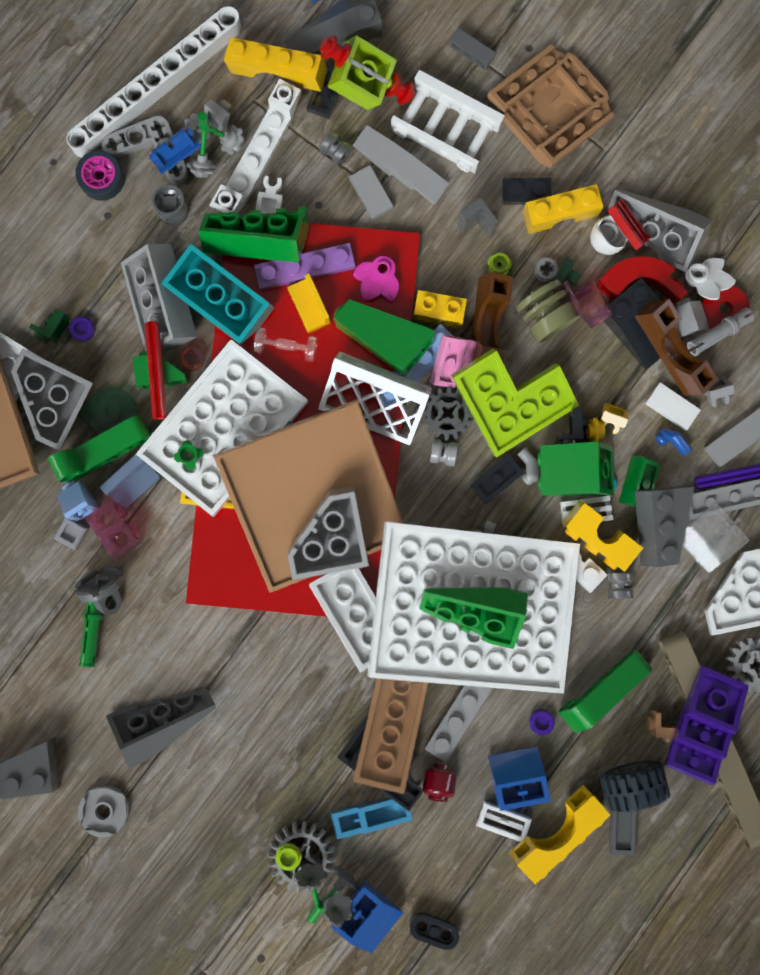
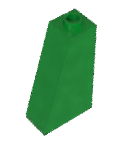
[334,299,436,377]

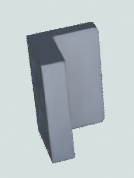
[99,455,160,510]

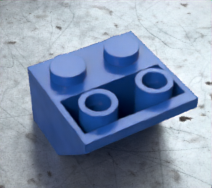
[488,746,551,811]
[331,879,404,953]

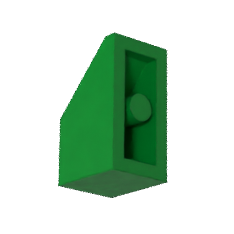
[132,351,189,390]

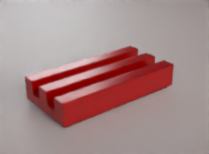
[608,198,651,250]

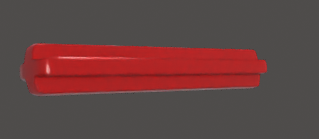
[145,321,167,420]

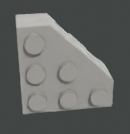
[11,349,93,451]
[288,486,369,580]

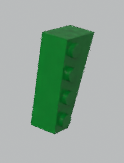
[199,207,309,263]

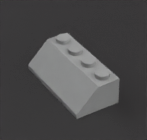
[121,244,197,351]

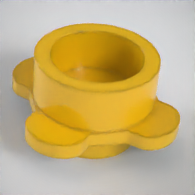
[585,418,605,442]

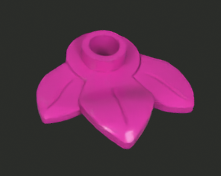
[353,256,399,302]

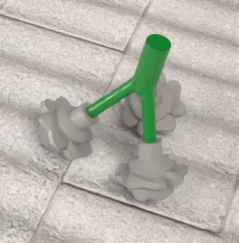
[184,112,244,178]

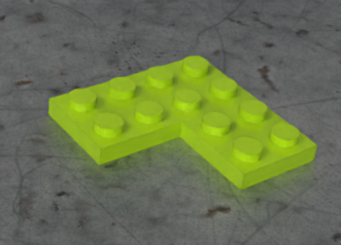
[451,348,579,458]

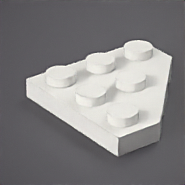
[705,549,760,635]

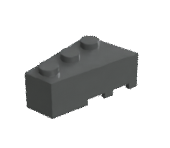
[635,487,694,567]

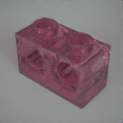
[85,501,142,560]

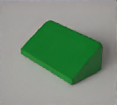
[619,456,661,508]

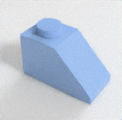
[57,481,99,521]

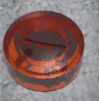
[179,345,205,371]

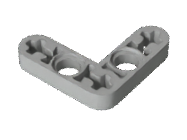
[102,116,188,185]

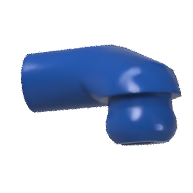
[655,428,692,456]

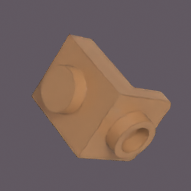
[646,710,677,743]

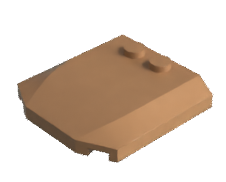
[487,45,614,168]

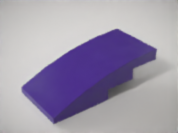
[664,666,749,785]

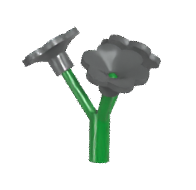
[294,863,359,927]

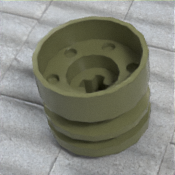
[515,279,582,344]

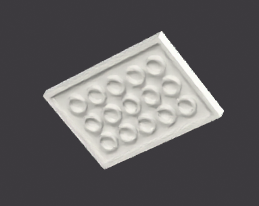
[136,340,308,517]

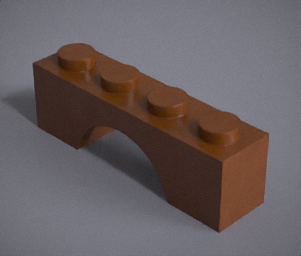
[472,272,513,364]
[635,299,719,396]

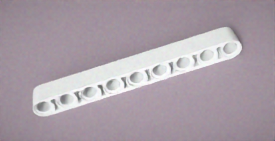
[66,6,242,157]

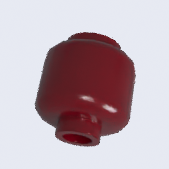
[422,763,457,802]

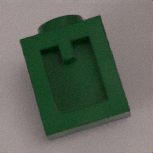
[29,309,71,344]

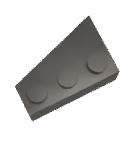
[0,737,60,799]

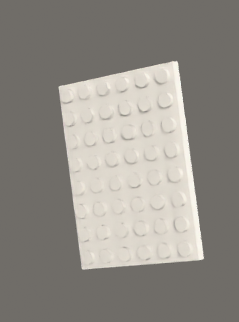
[367,522,580,694]

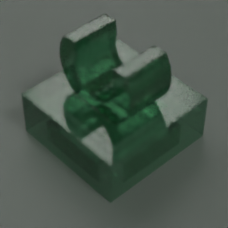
[552,257,581,287]

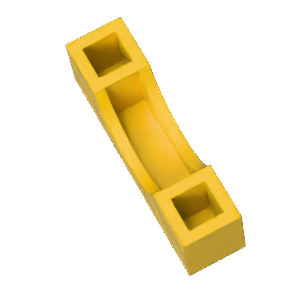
[224,37,328,92]
[509,785,610,884]

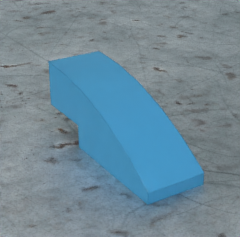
[329,797,413,839]

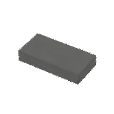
[609,810,637,856]

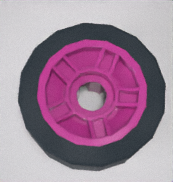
[76,151,125,201]

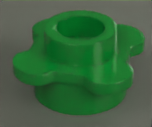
[174,440,204,470]

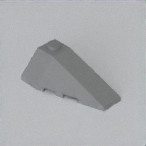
[607,188,713,272]

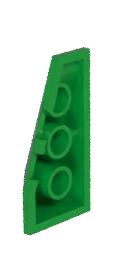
[419,587,528,649]

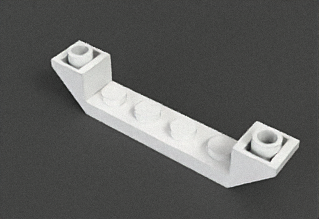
[209,79,301,213]

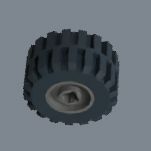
[600,761,671,812]

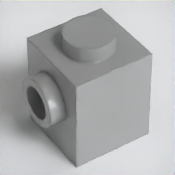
[675,298,710,338]

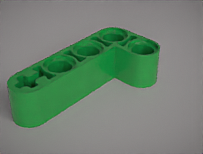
[47,415,151,483]
[558,649,653,732]

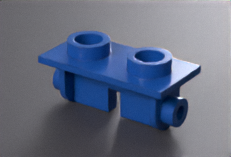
[149,127,201,175]

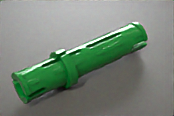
[79,602,103,668]

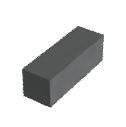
[449,28,496,71]

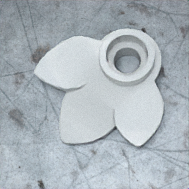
[685,258,736,300]

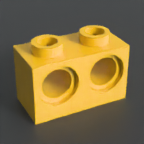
[413,290,467,329]

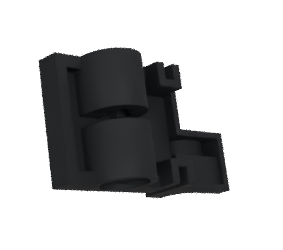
[337,716,424,812]

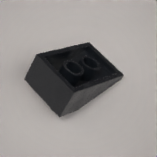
[598,278,683,370]

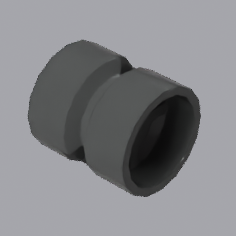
[152,184,189,226]

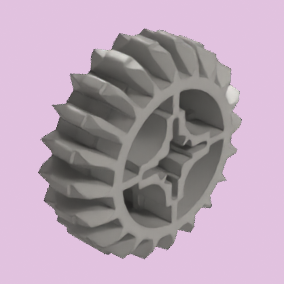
[267,821,336,892]

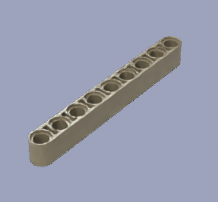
[659,631,760,850]

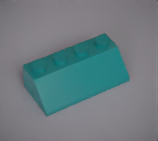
[161,244,275,344]

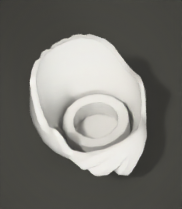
[590,214,628,255]

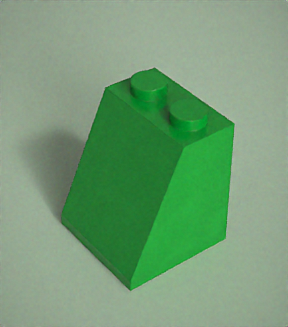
[537,442,614,497]

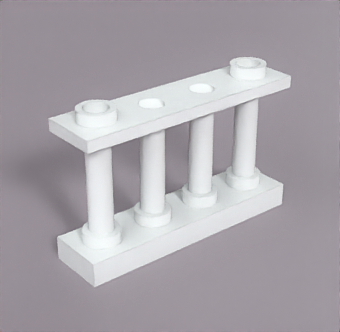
[391,70,505,173]

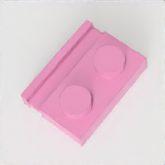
[429,335,477,388]

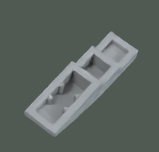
[352,125,449,204]

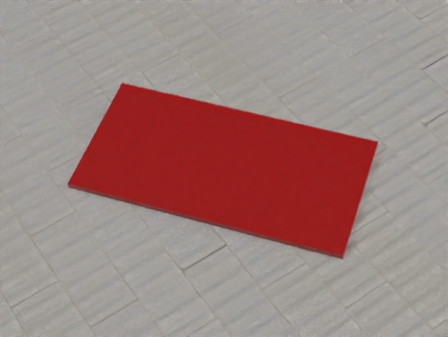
[186,223,420,617]

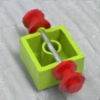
[319,35,415,110]

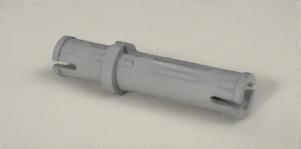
[687,308,754,356]

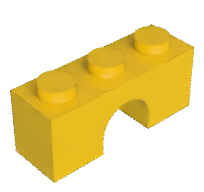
[522,184,603,234]
[562,500,643,572]

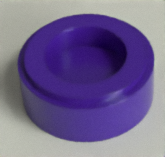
[69,316,95,342]
[529,709,555,735]

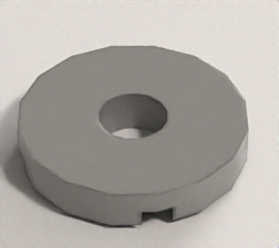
[78,785,130,837]

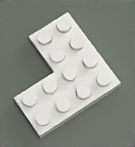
[309,568,376,673]

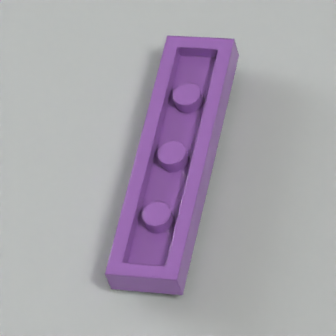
[254,243,355,291]

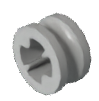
[535,258,558,282]

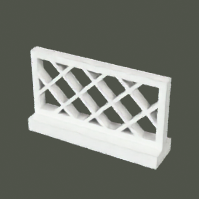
[318,352,432,445]

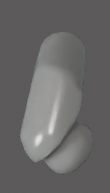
[517,447,540,485]

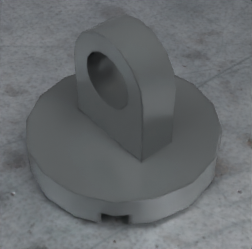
[74,566,125,615]

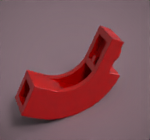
[596,257,688,305]

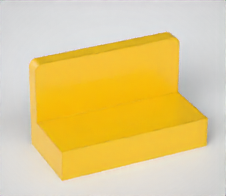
[287,273,330,333]

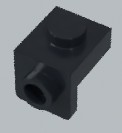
[555,409,587,444]

